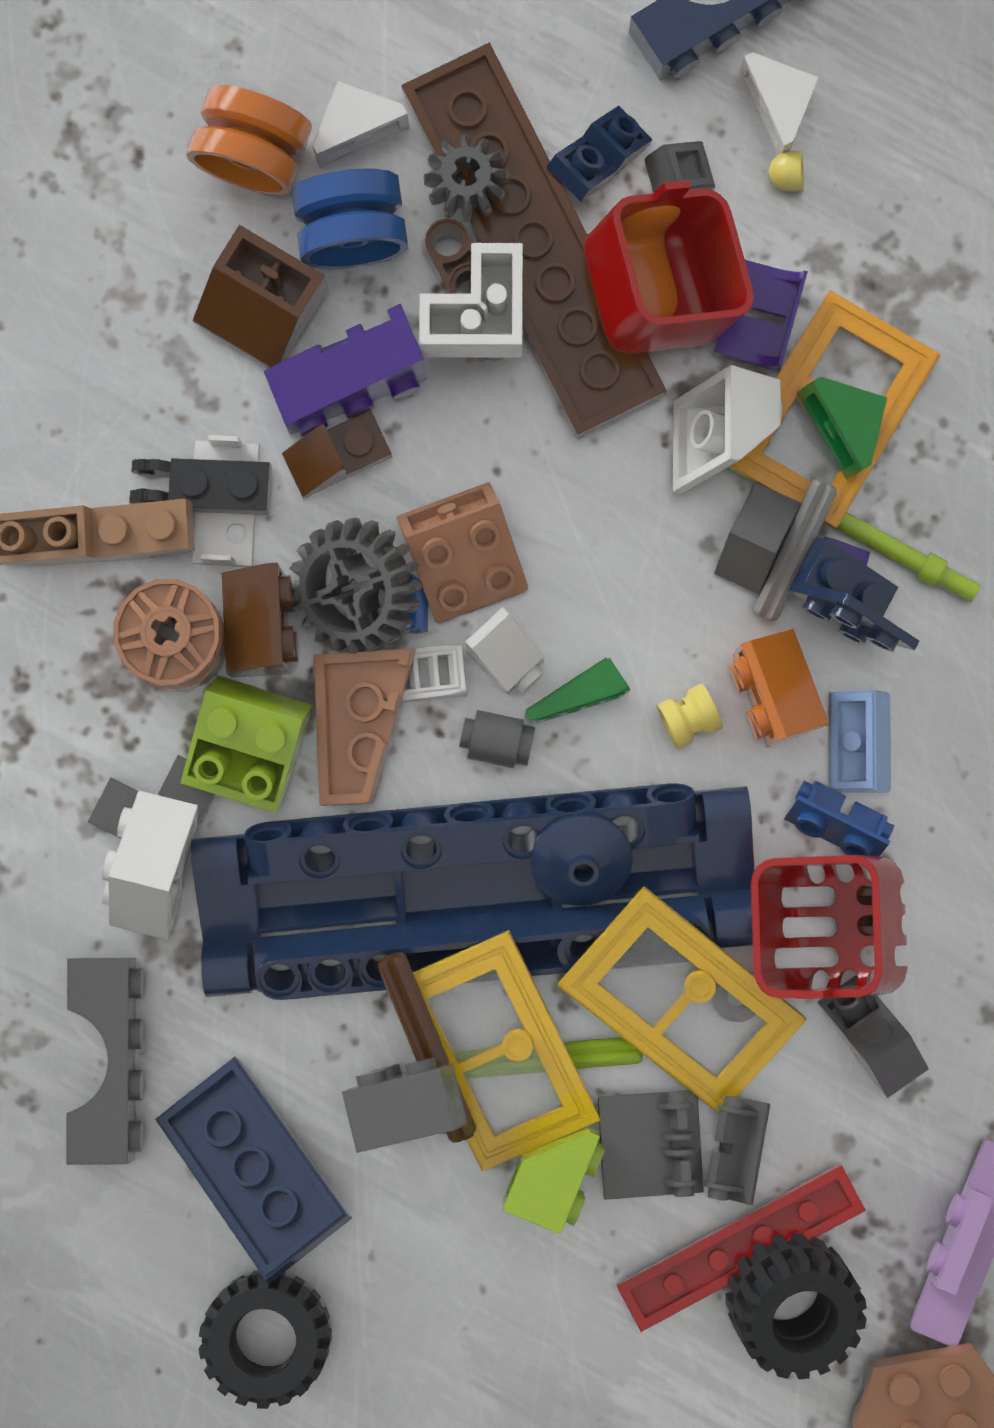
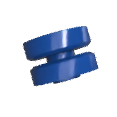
[291,168,409,269]

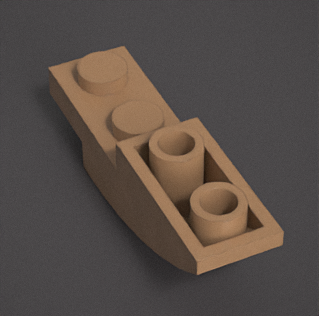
[0,499,195,565]

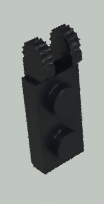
[129,458,272,515]

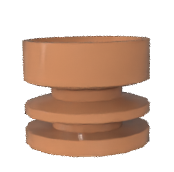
[113,579,225,692]

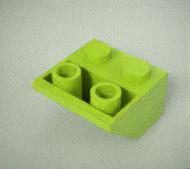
[180,676,313,813]
[502,1126,605,1235]

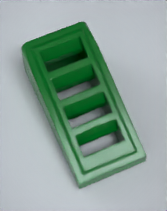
[524,657,630,724]

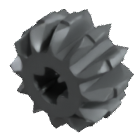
[424,133,509,222]

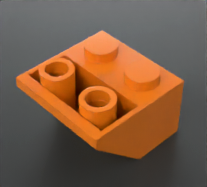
[728,629,829,748]

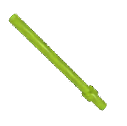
[726,467,981,602]

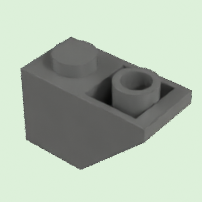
[818,975,929,1098]

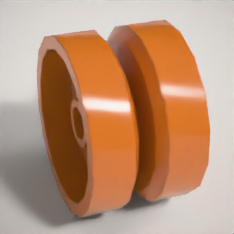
[186,85,312,196]

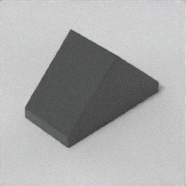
[714,482,801,594]

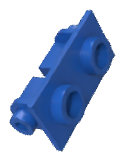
[784,780,895,856]

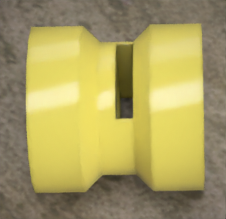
[656,683,723,749]

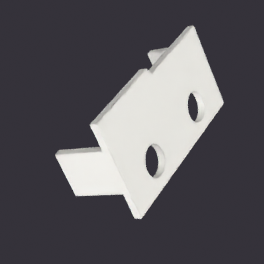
[192,435,259,567]

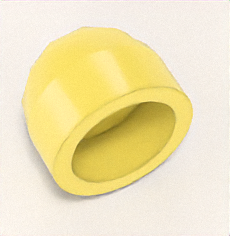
[769,150,804,192]

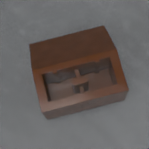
[192,224,329,368]
[221,562,299,678]

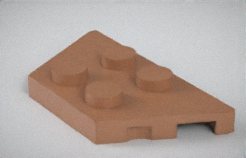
[851,1343,994,1428]

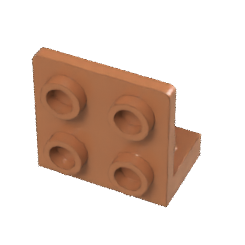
[396,482,528,623]

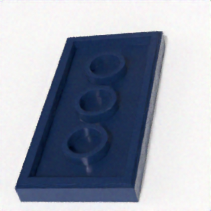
[155,1057,352,1283]

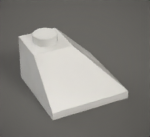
[673,365,783,494]

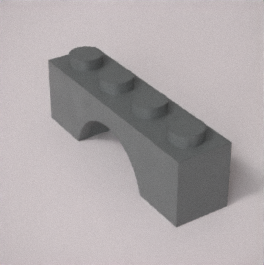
[66,958,144,1165]

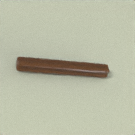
[378,952,476,1143]

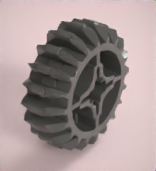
[289,517,423,654]

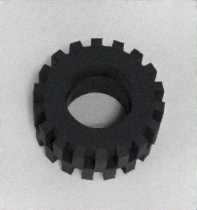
[725,1233,867,1380]
[198,1270,332,1409]

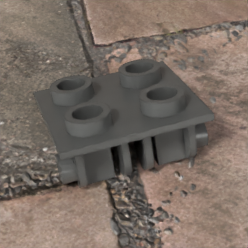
[598,1090,704,1200]

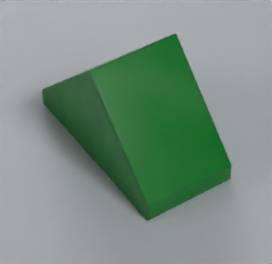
[797,376,887,479]

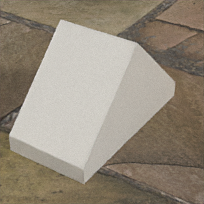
[740,52,819,155]
[313,81,409,168]

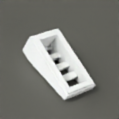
[402,643,467,702]

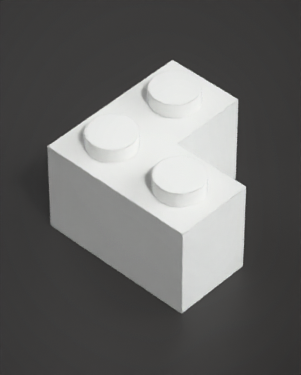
[419,243,523,358]
[102,790,198,940]

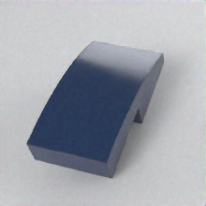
[546,105,653,202]

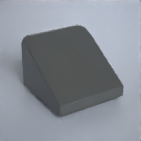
[645,141,715,193]

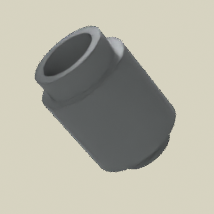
[459,710,535,769]

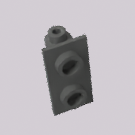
[704,1095,771,1205]

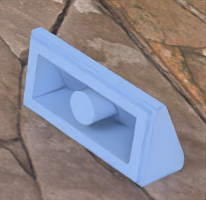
[829,690,891,793]

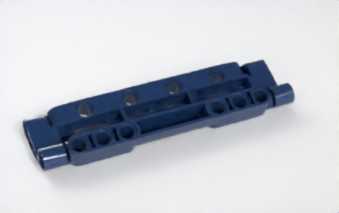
[191,783,754,1000]

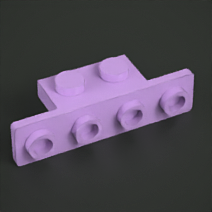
[909,1139,994,1346]

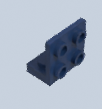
[789,537,920,652]

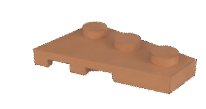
[314,649,416,806]

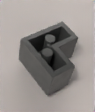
[342,1057,467,1153]

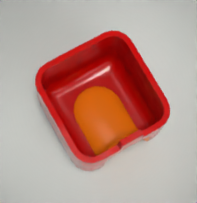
[584,180,754,354]

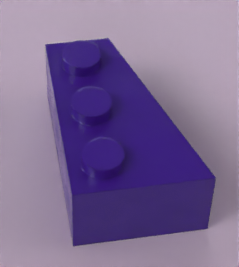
[263,303,427,437]

